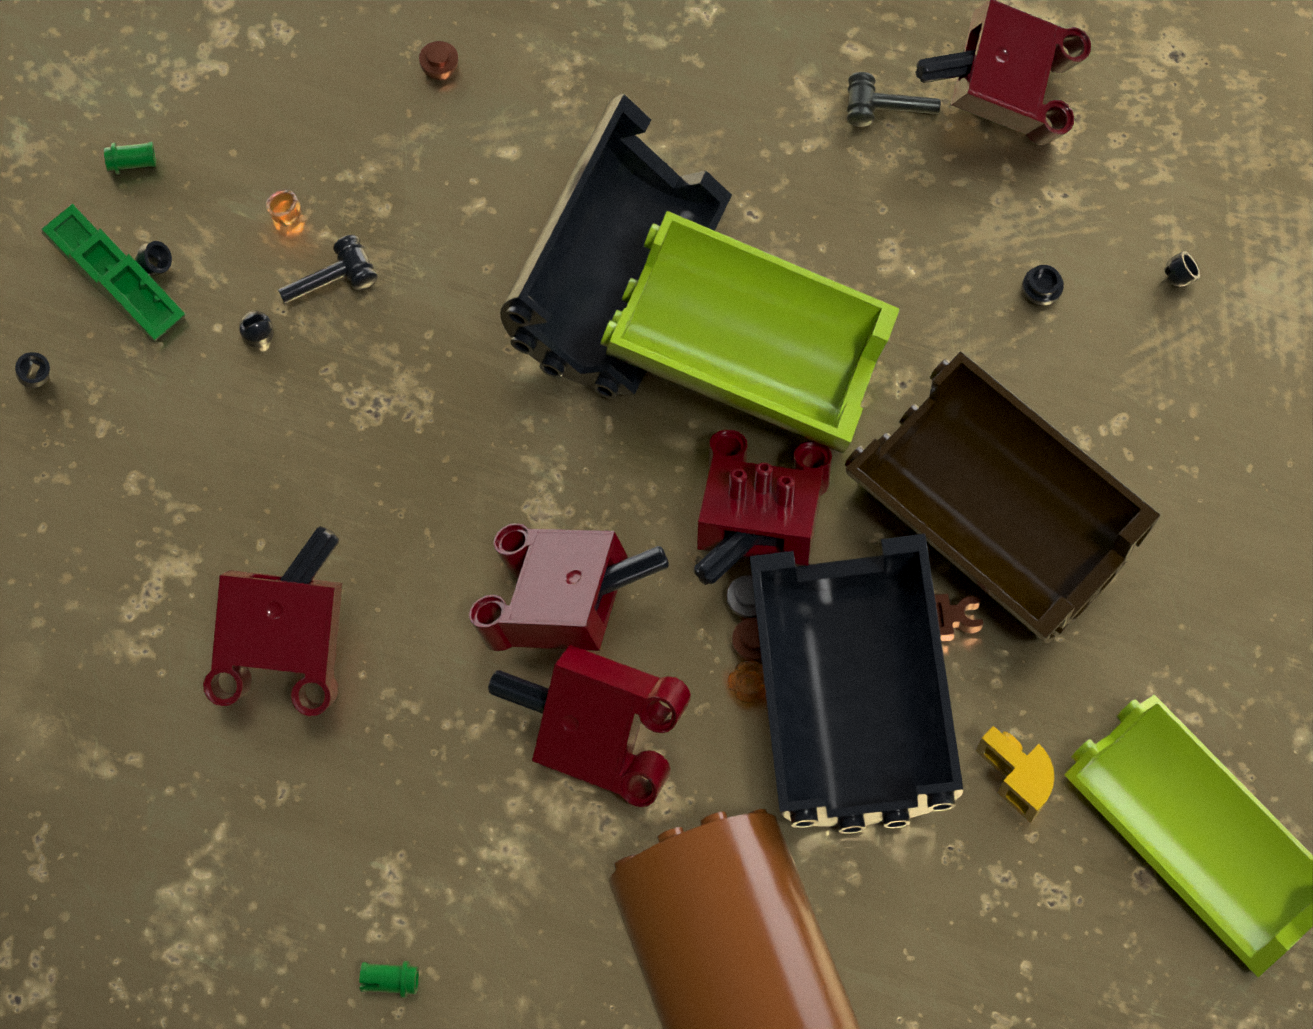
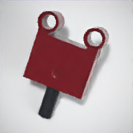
[488,645,691,807]

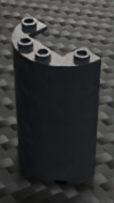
[500,94,732,399]
[750,534,964,834]

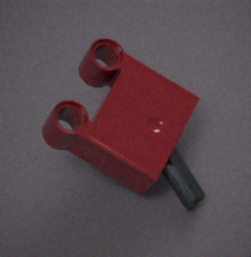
[203,526,343,716]

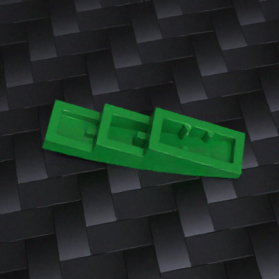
[41,203,186,342]

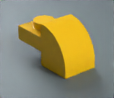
[976,726,1054,823]

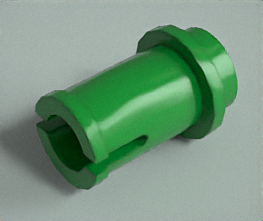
[104,142,156,175]
[359,961,419,998]

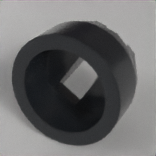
[135,241,172,275]
[1164,251,1201,287]
[239,311,274,347]
[15,352,50,389]

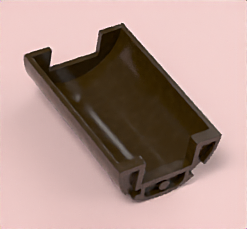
[844,351,1160,643]

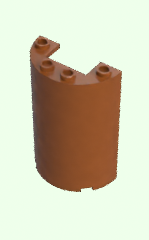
[609,809,861,1029]

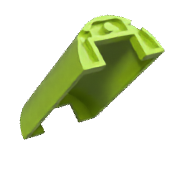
[600,211,900,453]

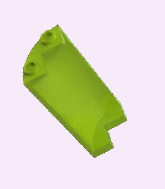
[1065,695,1313,978]

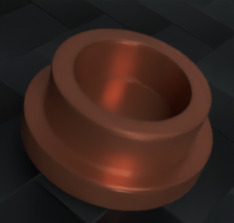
[419,41,459,80]
[732,618,762,661]

